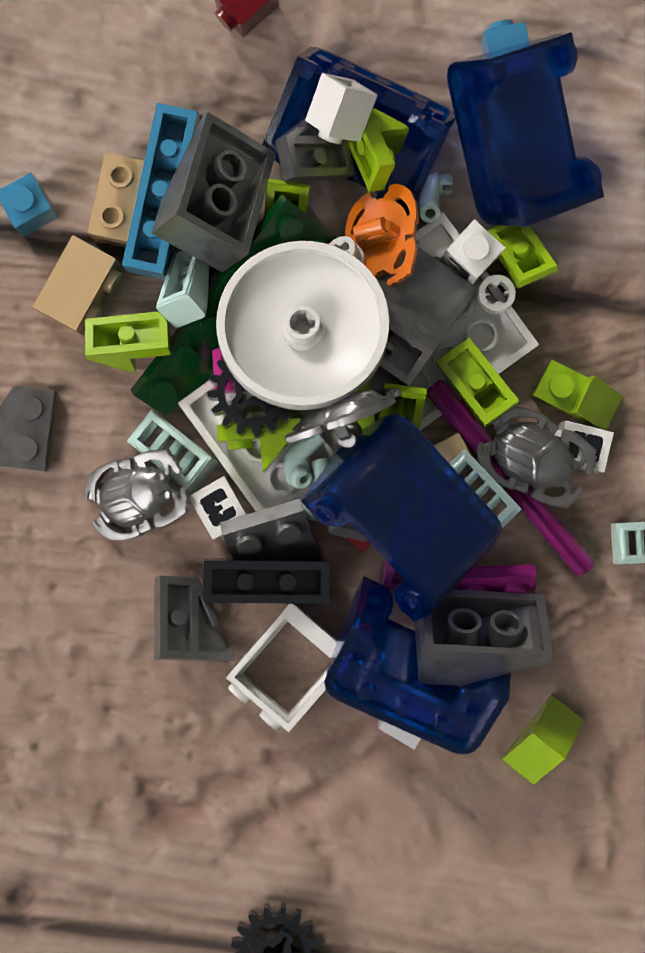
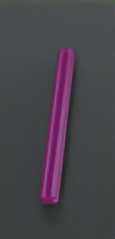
[426,380,595,576]

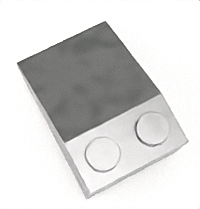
[151,112,276,272]
[414,588,554,686]

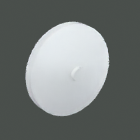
[216,241,389,410]

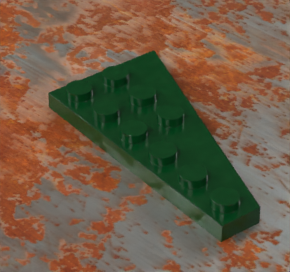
[130,194,337,416]

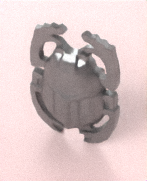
[285,387,402,448]
[476,407,597,508]
[85,449,190,540]

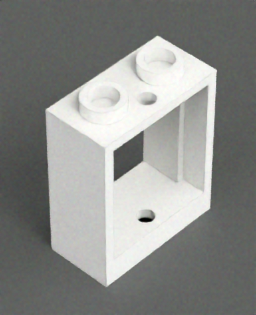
[226,604,354,732]

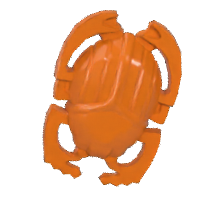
[345,184,419,287]

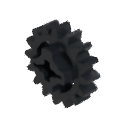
[207,360,290,439]
[231,903,320,953]

